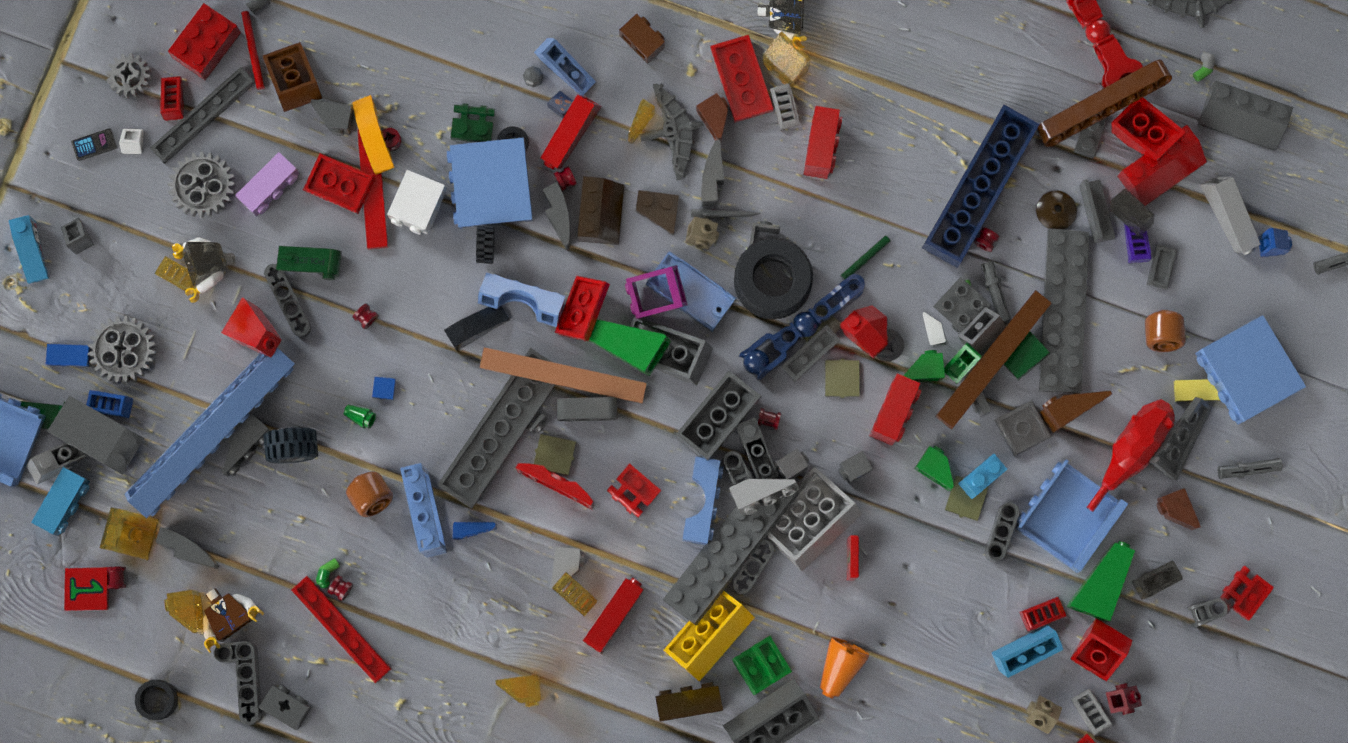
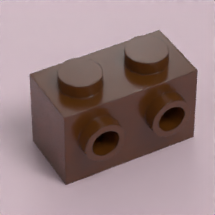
[619,14,665,64]

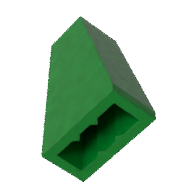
[589,319,671,376]
[1067,541,1135,622]

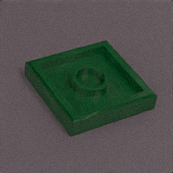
[1003,331,1050,381]

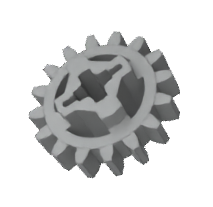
[106,53,152,98]

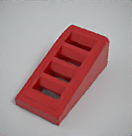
[160,76,184,121]
[1019,597,1066,632]

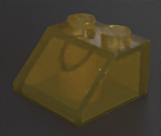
[763,31,811,87]
[99,507,159,560]
[164,590,204,635]
[495,674,543,707]

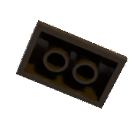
[577,176,624,245]
[655,682,723,722]

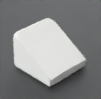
[119,129,144,154]

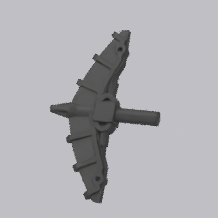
[1146,0,1233,28]
[639,83,704,181]

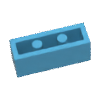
[31,467,90,536]
[991,625,1064,678]

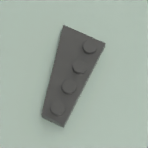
[1149,397,1212,481]

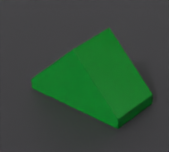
[944,343,982,384]

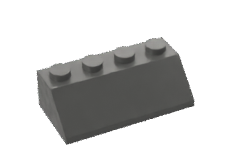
[1198,81,1294,151]
[676,371,761,460]
[723,679,819,743]

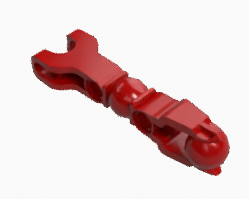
[1066,0,1143,89]

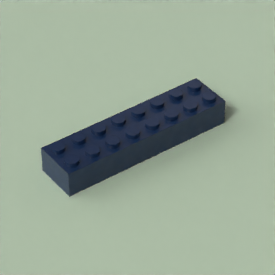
[922,105,1039,268]

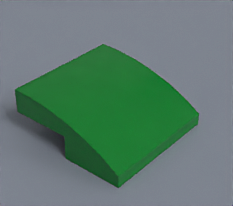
[731,636,792,696]

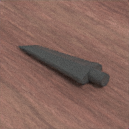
[691,208,761,218]

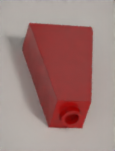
[540,94,602,170]
[221,297,282,358]
[583,577,644,654]

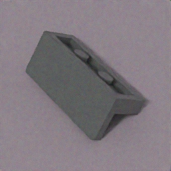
[1079,179,1115,244]

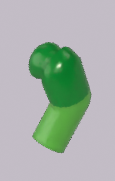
[316,558,340,589]

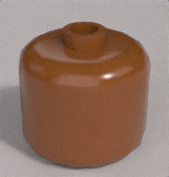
[1145,310,1186,352]
[346,471,393,518]

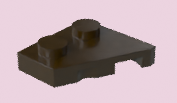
[636,190,679,235]

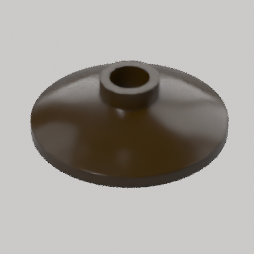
[1036,191,1077,230]

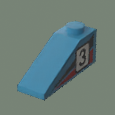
[8,215,49,284]

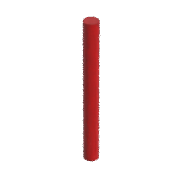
[241,11,265,90]

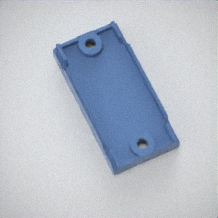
[646,251,736,332]

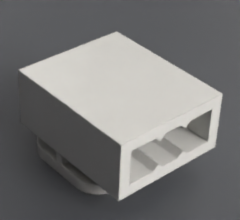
[387,170,447,235]

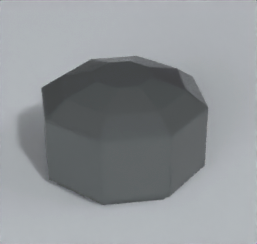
[523,66,543,88]

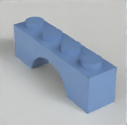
[478,273,565,327]
[682,457,724,545]

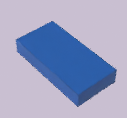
[46,344,90,367]

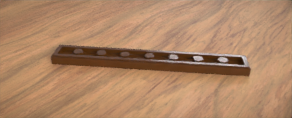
[935,290,1052,430]

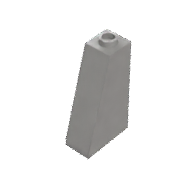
[1200,176,1261,255]

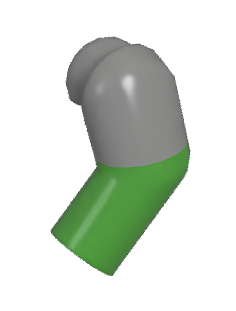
[1193,52,1215,82]

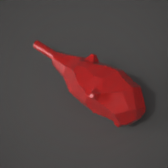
[1086,399,1175,512]

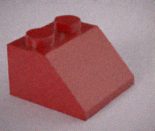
[1070,618,1133,682]

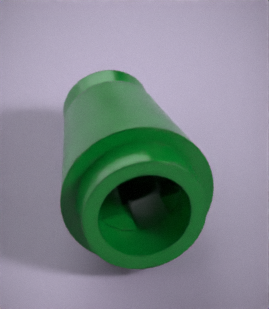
[343,404,376,429]

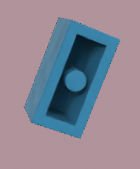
[958,454,1008,499]

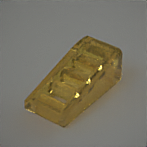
[628,98,655,144]
[154,256,203,295]
[552,572,597,616]

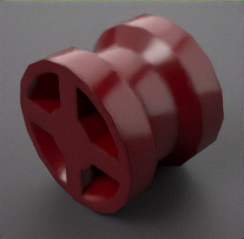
[382,128,402,152]
[554,166,577,191]
[974,227,1000,252]
[352,303,379,330]
[328,575,353,601]

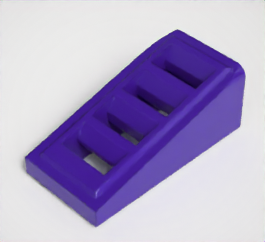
[1124,221,1152,263]

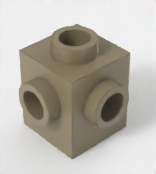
[685,217,719,250]
[1026,695,1062,734]

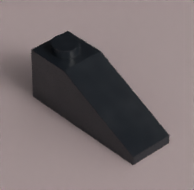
[444,306,510,351]

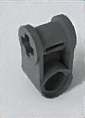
[723,451,753,486]
[1187,597,1231,627]

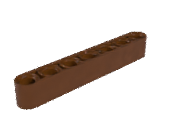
[1037,59,1172,147]

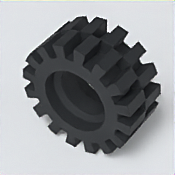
[476,226,495,264]

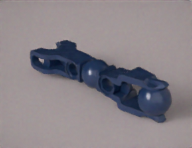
[739,274,865,381]

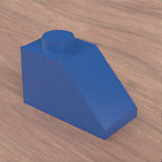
[1258,228,1292,257]

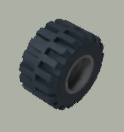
[263,427,319,464]

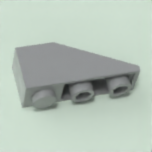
[27,443,89,484]
[729,479,800,516]

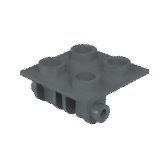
[933,277,991,332]

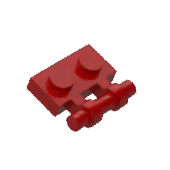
[607,463,661,518]
[1221,566,1274,621]

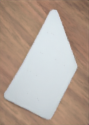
[923,312,946,345]

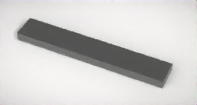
[150,67,255,164]

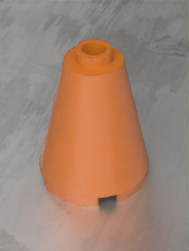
[820,637,870,699]

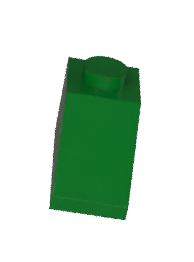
[903,350,945,382]
[914,446,954,491]

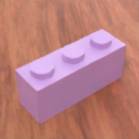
[235,152,300,216]

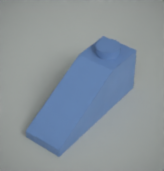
[534,38,596,95]

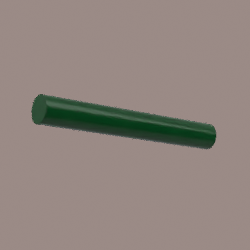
[840,235,891,280]

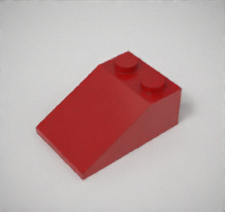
[1111,97,1186,161]

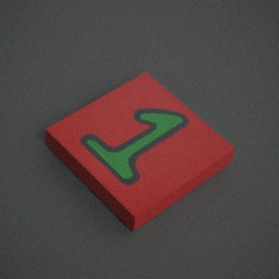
[847,535,859,581]
[64,567,109,611]

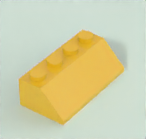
[663,591,755,682]

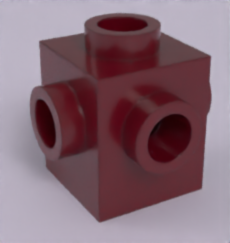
[1106,683,1142,715]

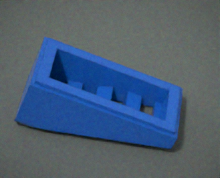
[86,390,133,418]
[453,522,497,540]

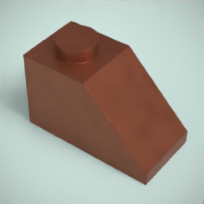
[696,93,729,142]
[1157,488,1201,530]

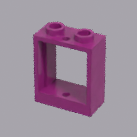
[625,265,688,319]

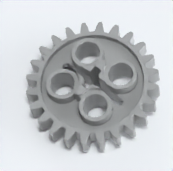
[168,151,236,218]
[88,316,157,384]

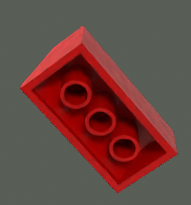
[1117,125,1207,209]

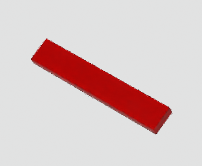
[357,129,388,250]
[291,576,391,684]

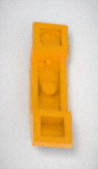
[352,95,395,175]

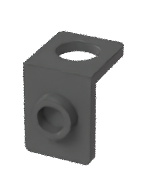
[749,221,780,246]
[527,412,547,435]

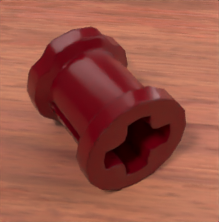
[758,408,781,430]
[107,566,126,589]

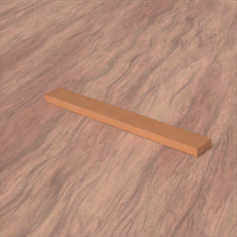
[479,347,647,404]

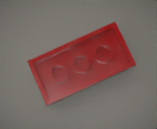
[710,34,773,123]

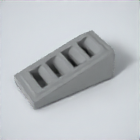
[769,83,800,130]
[1071,689,1113,738]

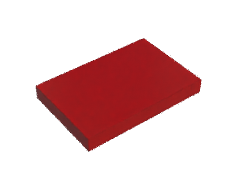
[303,153,376,214]
[555,276,610,341]

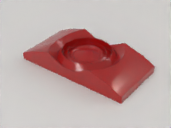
[515,463,594,510]

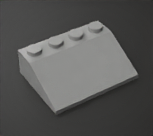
[766,467,862,572]

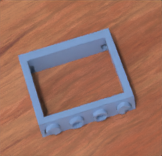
[400,463,447,558]

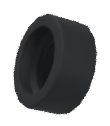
[135,680,178,720]

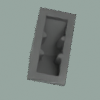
[61,217,94,255]

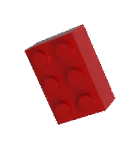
[168,3,241,81]
[803,106,843,179]
[869,373,922,446]

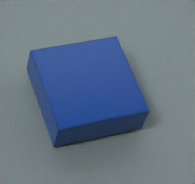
[372,377,396,400]

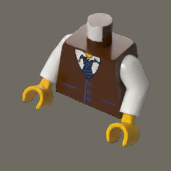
[203,588,264,653]

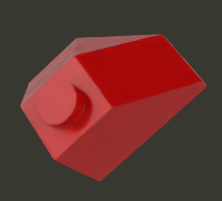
[840,305,888,359]

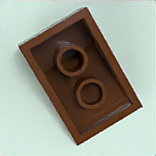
[262,42,323,112]
[1039,391,1112,433]

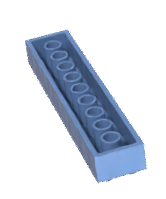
[125,348,295,518]

